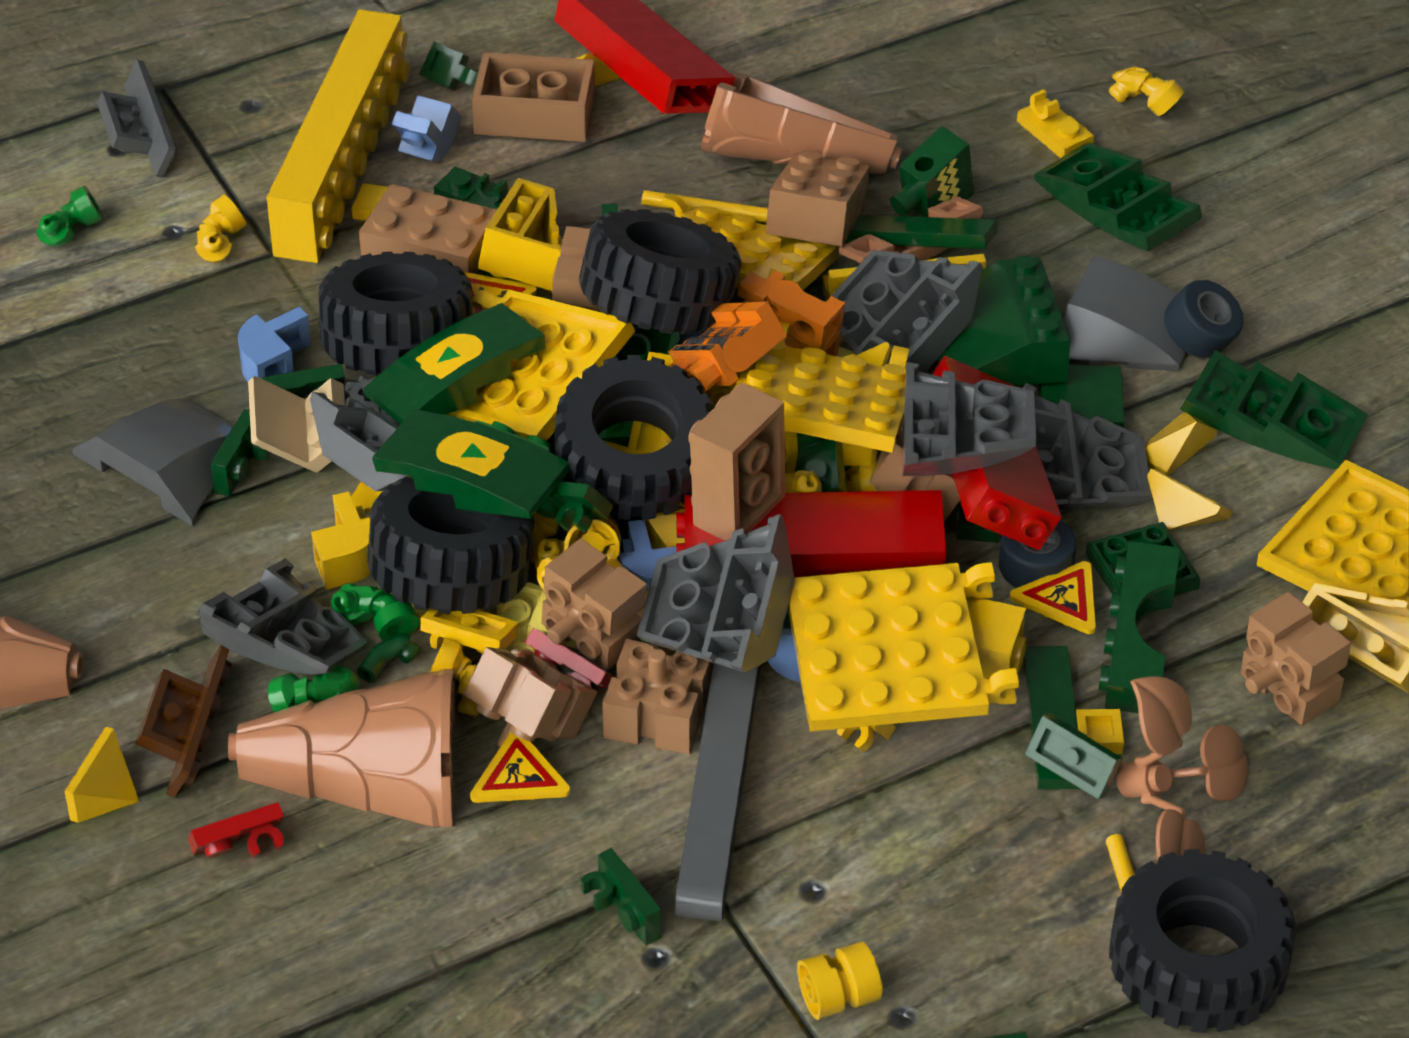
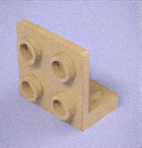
[248,376,345,473]

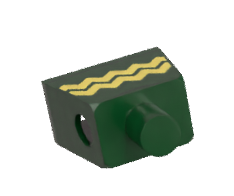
[890,126,974,217]

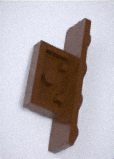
[135,645,233,797]

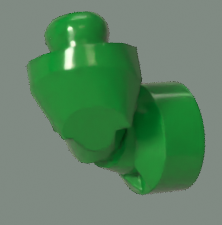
[36,185,104,246]
[331,583,420,641]
[268,666,360,712]

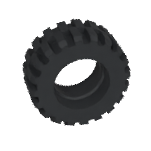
[579,209,742,335]
[318,251,473,375]
[554,355,715,520]
[367,477,535,614]
[1109,849,1296,1033]

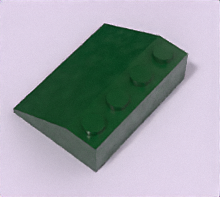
[938,256,1070,386]

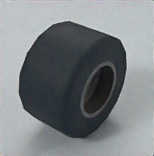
[1164,280,1243,358]
[998,519,1077,588]

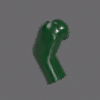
[357,633,420,683]

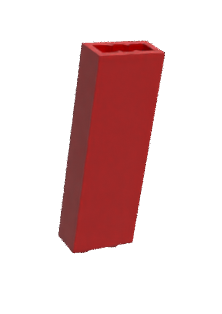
[554,0,735,114]
[932,356,1062,550]
[676,490,946,578]

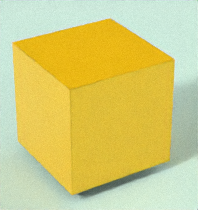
[966,597,1027,679]

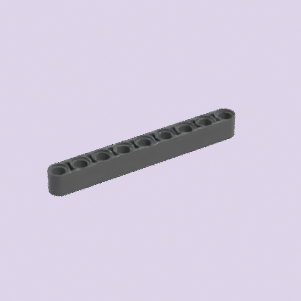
[675,663,761,921]

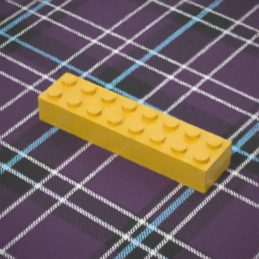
[267,9,410,263]

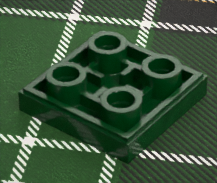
[1039,365,1124,428]
[1086,522,1201,596]

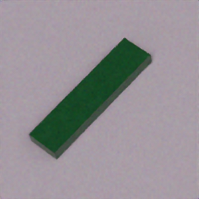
[844,215,998,249]
[1024,646,1080,790]

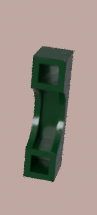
[1098,541,1180,714]

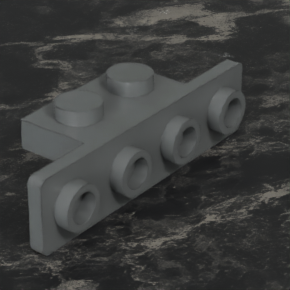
[97,59,177,177]

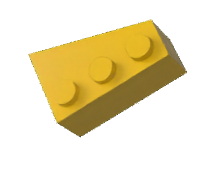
[478,178,561,291]
[1302,583,1409,694]

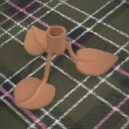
[1117,677,1249,861]

